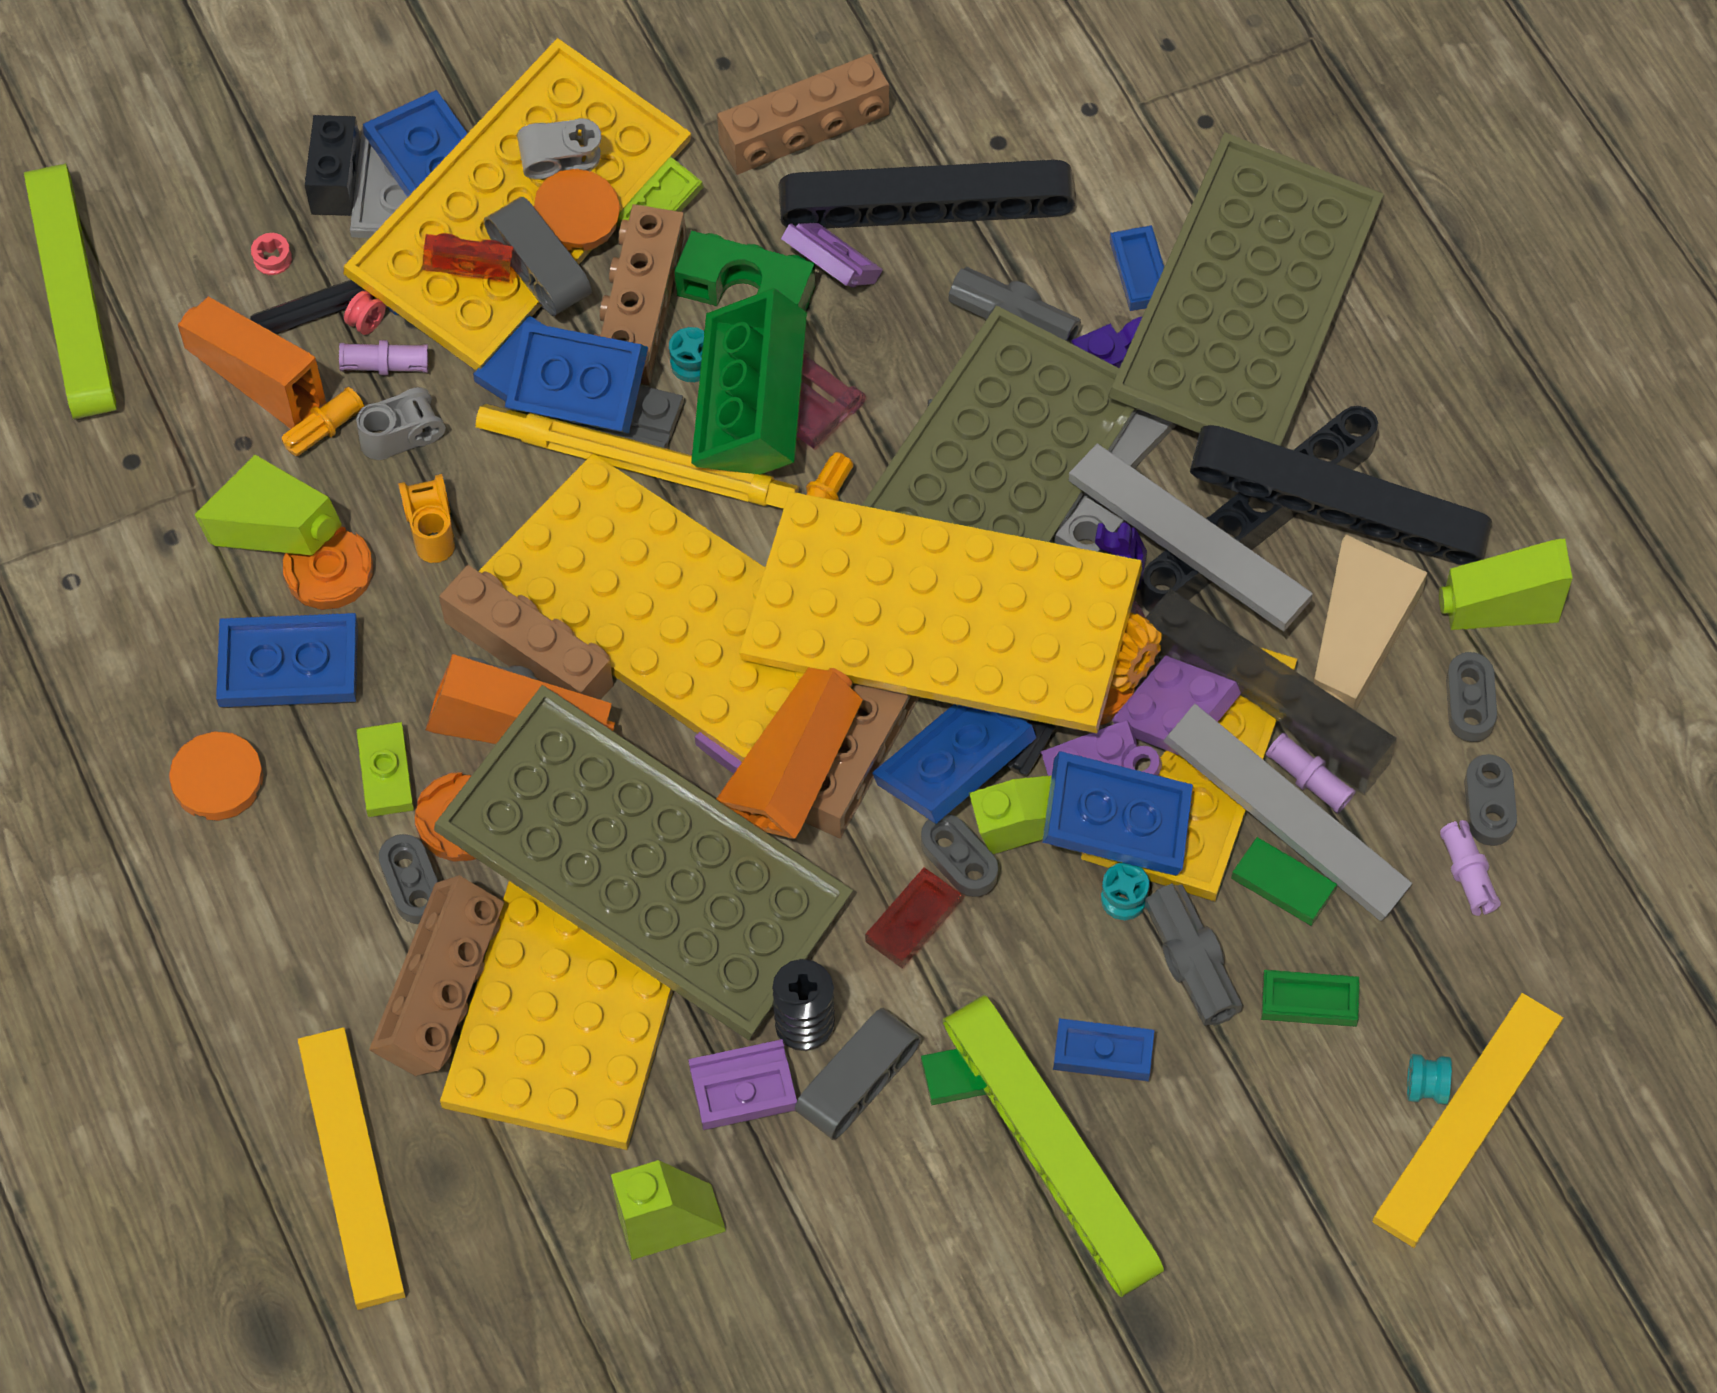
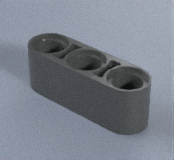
[484,197,592,316]
[795,1008,921,1140]

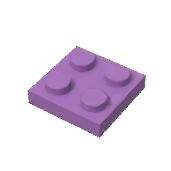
[1112,656,1241,756]

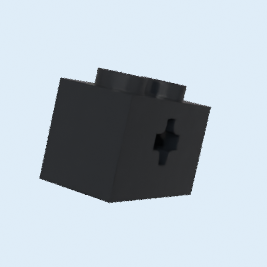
[304,115,361,216]

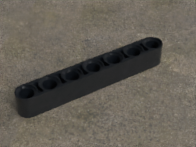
[778,160,1075,229]
[1141,406,1378,616]
[1190,425,1492,565]

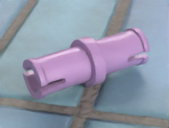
[339,340,428,375]
[1265,733,1356,814]
[1440,820,1501,916]

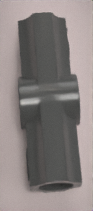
[949,266,1081,344]
[1145,884,1242,1026]

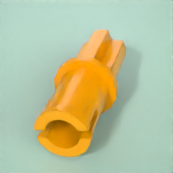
[281,387,364,456]
[806,452,853,501]

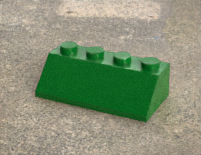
[691,288,807,475]

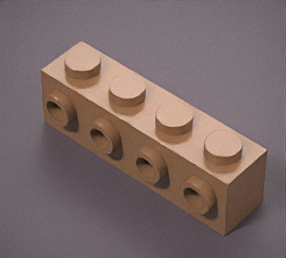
[717,54,889,175]
[594,204,687,385]
[439,565,613,700]
[804,683,919,839]
[369,875,504,1076]

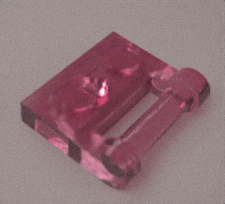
[797,349,866,449]

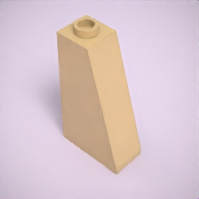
[1310,534,1428,720]

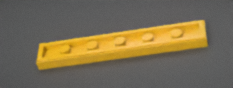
[1372,993,1564,1248]
[297,1027,406,1310]

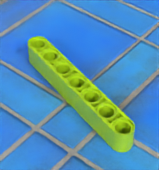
[24,163,117,420]
[942,995,1164,1297]

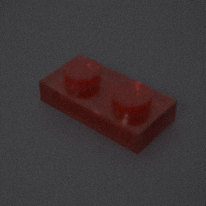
[423,233,513,282]
[865,867,961,969]

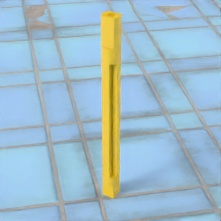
[475,404,800,509]

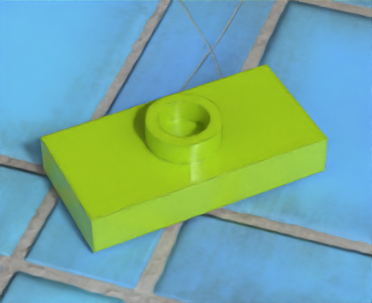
[617,156,704,226]
[356,722,414,817]

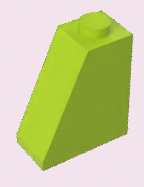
[194,455,342,555]
[1439,539,1573,630]
[611,1160,726,1260]

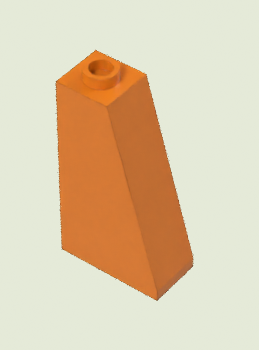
[178,296,327,429]
[425,654,615,744]
[716,667,863,839]

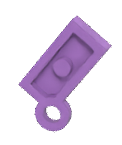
[1041,720,1162,776]

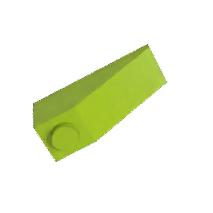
[969,775,1052,854]

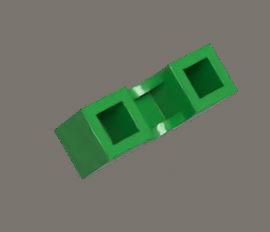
[675,230,815,311]

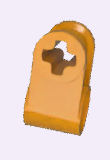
[398,474,455,563]

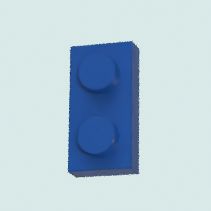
[1053,1018,1155,1081]

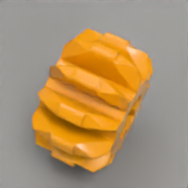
[1110,612,1162,692]

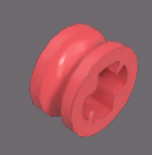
[251,233,292,275]
[344,290,386,335]

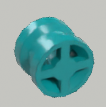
[669,327,704,382]
[1101,863,1150,921]
[1407,1054,1452,1104]

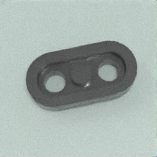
[1446,652,1497,742]
[1464,754,1517,846]
[921,814,998,897]
[379,834,438,924]

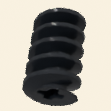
[772,959,835,1051]

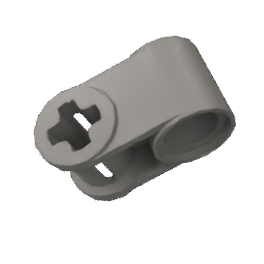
[517,118,601,179]
[356,387,446,460]

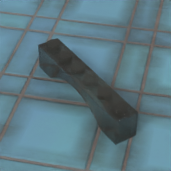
[1146,589,1397,796]

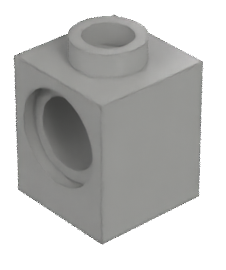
[1055,497,1124,554]

